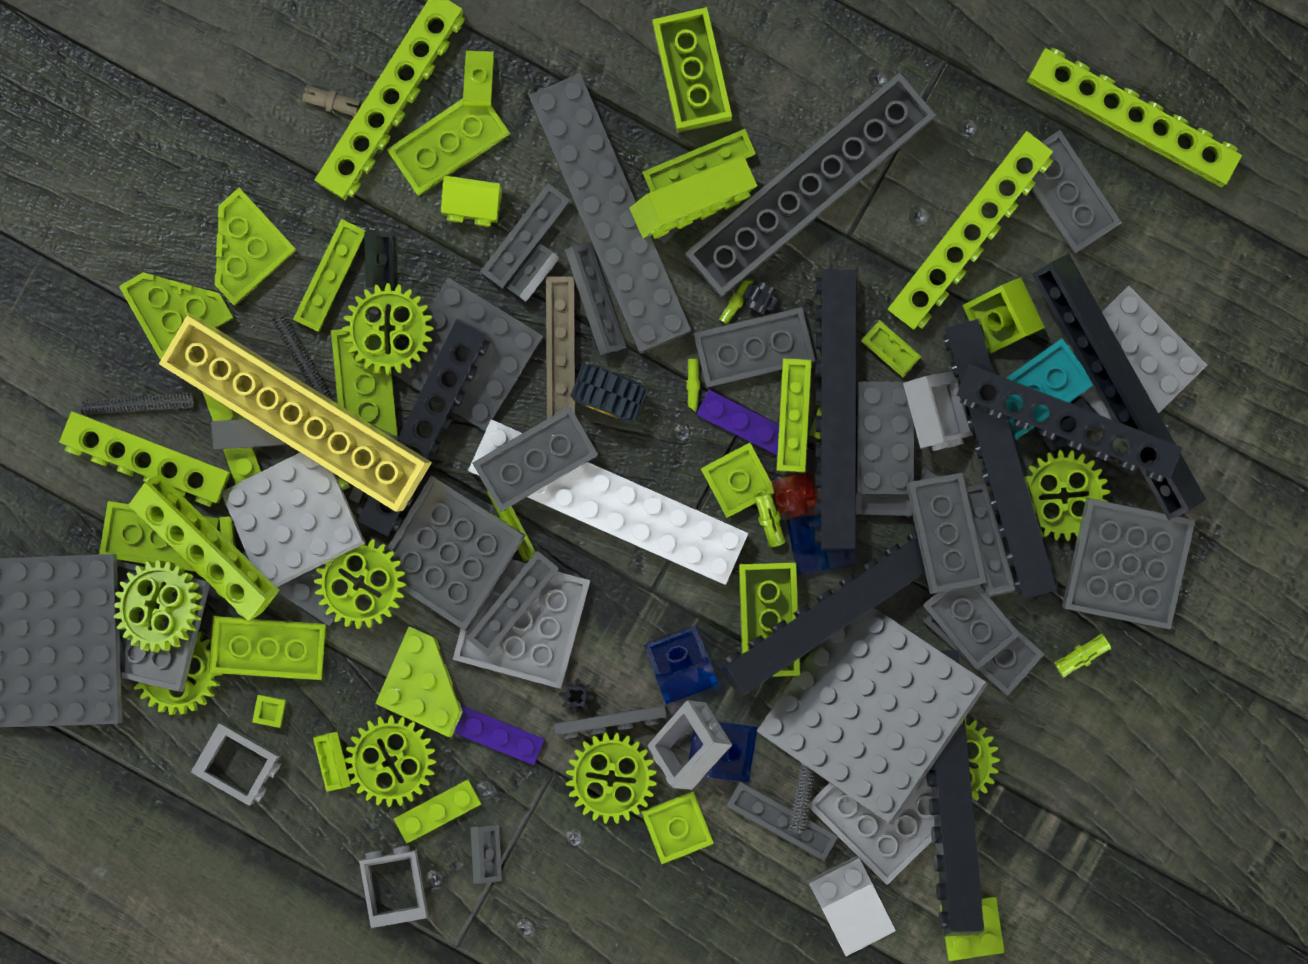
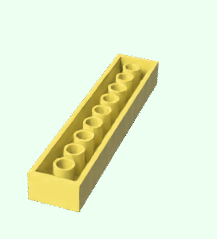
[159,315,432,512]

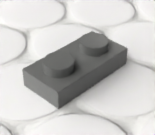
[505,243,560,302]
[471,825,502,884]

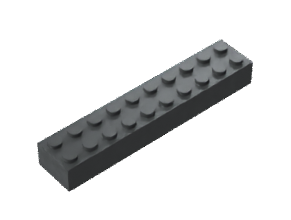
[685,72,936,299]
[529,73,691,354]

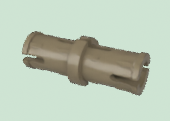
[302,85,361,117]

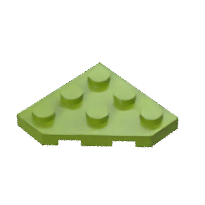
[215,188,296,306]
[119,272,234,359]
[375,627,463,738]

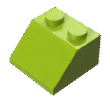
[441,176,502,227]
[962,277,1045,354]

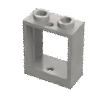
[903,371,973,451]
[647,700,732,790]
[191,722,281,806]
[359,845,428,928]

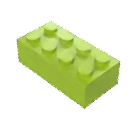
[652,7,732,133]
[629,155,757,239]
[739,563,800,677]

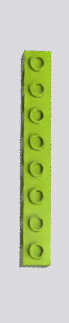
[315,0,465,201]
[1026,48,1242,188]
[888,131,1054,330]

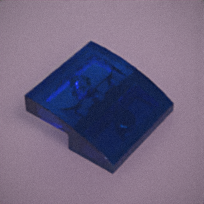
[787,515,856,575]

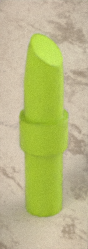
[718,279,754,325]
[686,359,700,413]

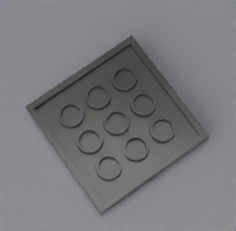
[391,277,544,431]
[377,475,526,631]
[1062,497,1195,629]
[117,561,210,692]

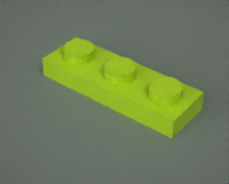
[394,779,482,844]

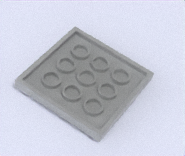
[1068,286,1207,442]
[222,452,365,587]
[453,559,591,689]
[807,776,934,885]

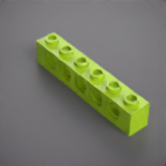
[59,411,232,507]
[129,474,280,621]

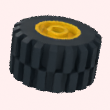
[570,364,648,422]

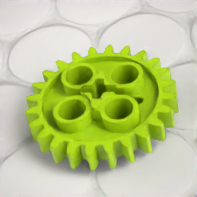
[342,283,434,375]
[1026,450,1110,541]
[314,538,406,629]
[114,560,203,653]
[134,631,222,715]
[345,715,437,807]
[965,717,1000,801]
[566,732,656,824]

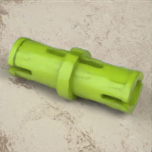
[753,489,786,547]
[1054,633,1111,678]

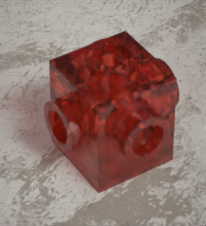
[771,472,816,517]

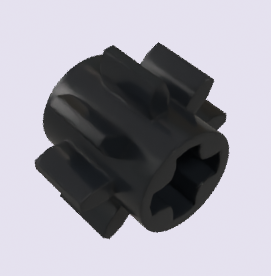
[743,281,778,315]
[559,678,594,713]

